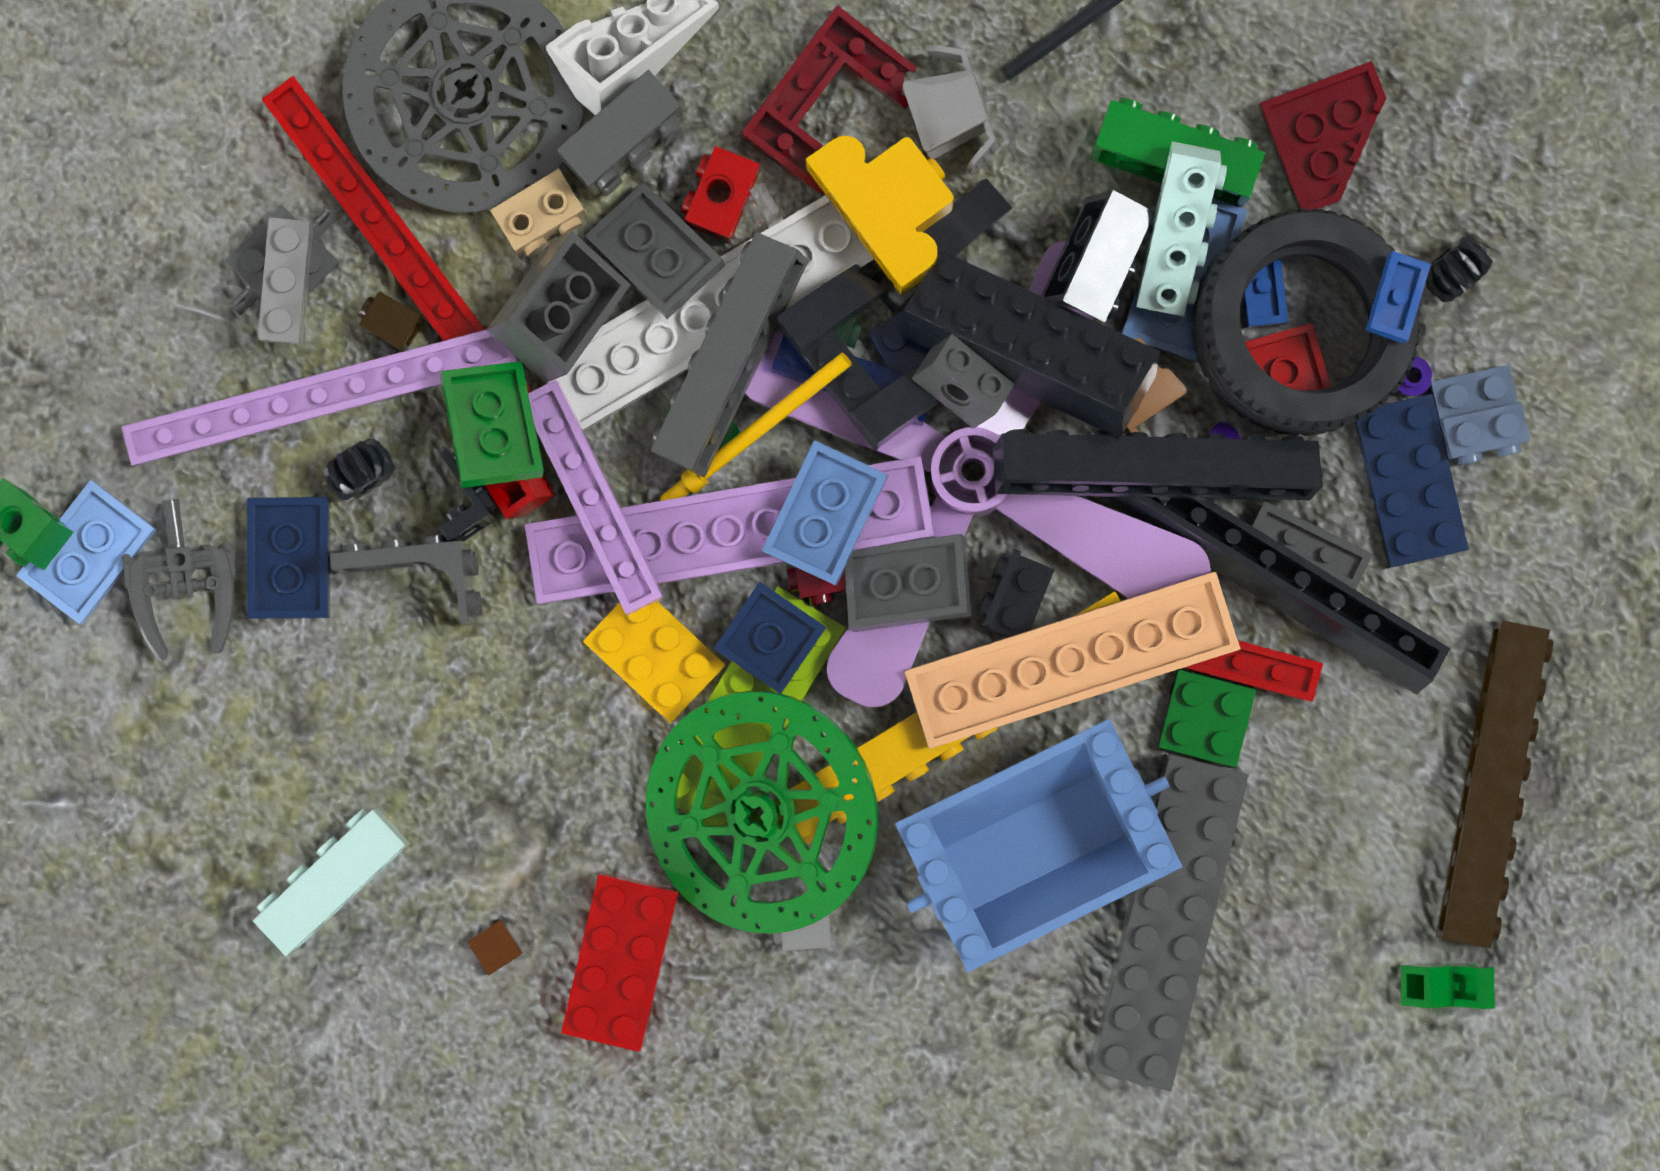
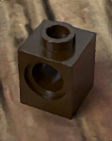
[358,291,426,352]

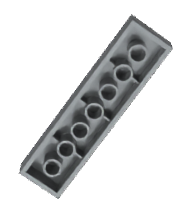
[1088,754,1249,1092]

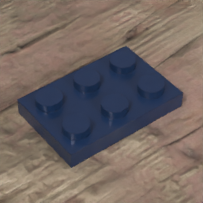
[247,497,330,619]

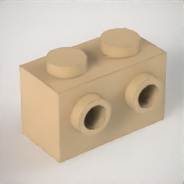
[490,169,587,257]

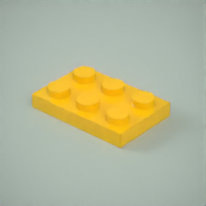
[583,601,726,724]

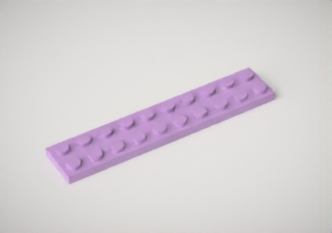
[524,456,935,605]

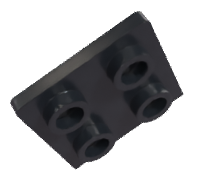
[438,446,498,542]
[976,548,1055,637]

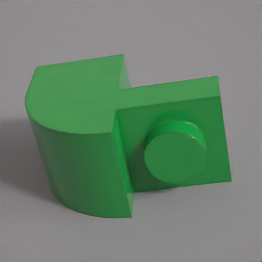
[1401,963,1495,1009]

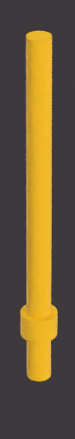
[660,353,852,501]

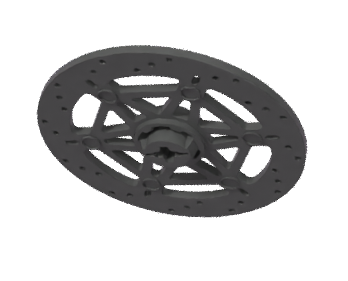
[343,0,584,213]

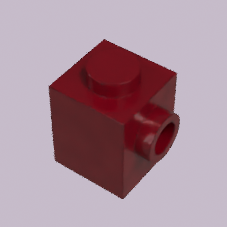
[787,567,846,606]

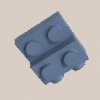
[1429,365,1530,466]

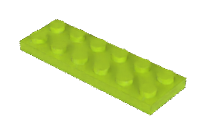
[661,586,846,826]

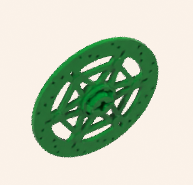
[646,691,878,934]

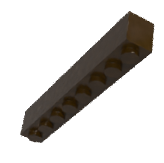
[1435,620,1553,949]

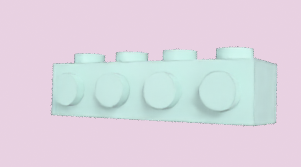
[1136,142,1227,317]

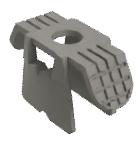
[903,45,999,175]

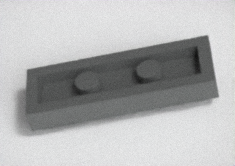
[1251,501,1373,590]

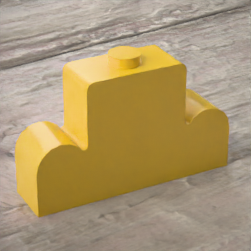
[806,136,954,296]

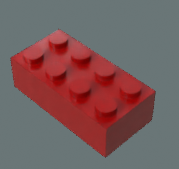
[561,872,679,1052]

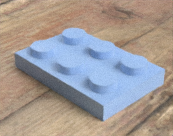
[16,480,157,625]

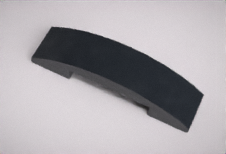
[871,178,1013,313]

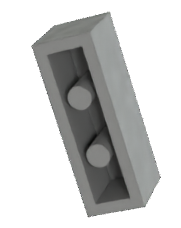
[258,217,314,345]

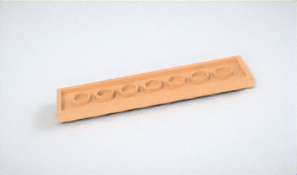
[904,571,1240,749]

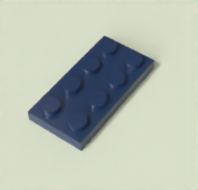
[1354,394,1469,568]

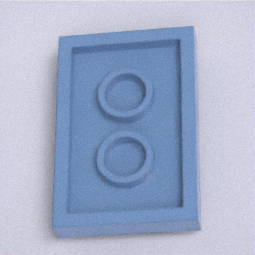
[762,440,888,586]

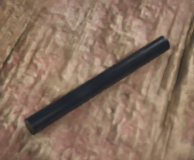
[1001,0,1124,81]

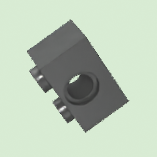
[912,334,1015,429]

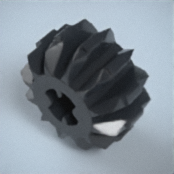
[1426,236,1493,302]
[323,439,395,501]

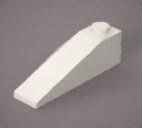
[546,0,719,115]

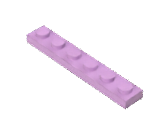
[528,380,664,615]

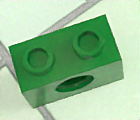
[0,478,74,570]

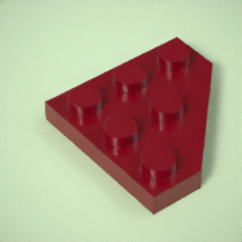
[1258,61,1386,211]

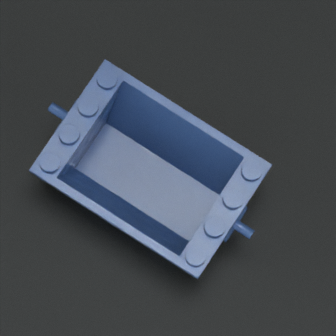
[895,718,1182,973]

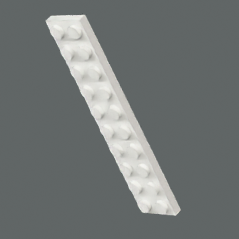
[548,195,875,431]

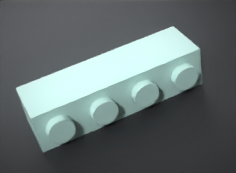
[253,808,410,956]

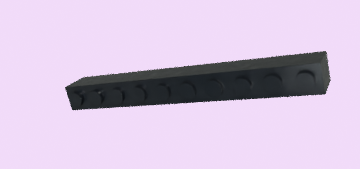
[1094,496,1451,695]

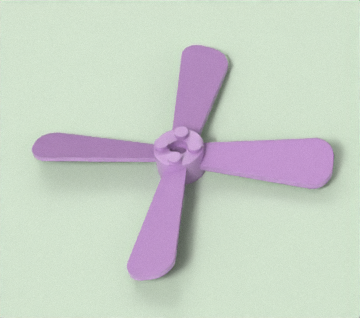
[745,240,1210,708]

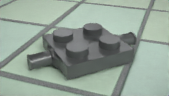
[225,205,340,316]

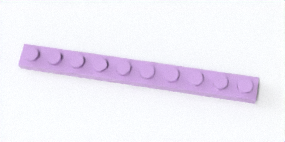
[121,330,519,466]

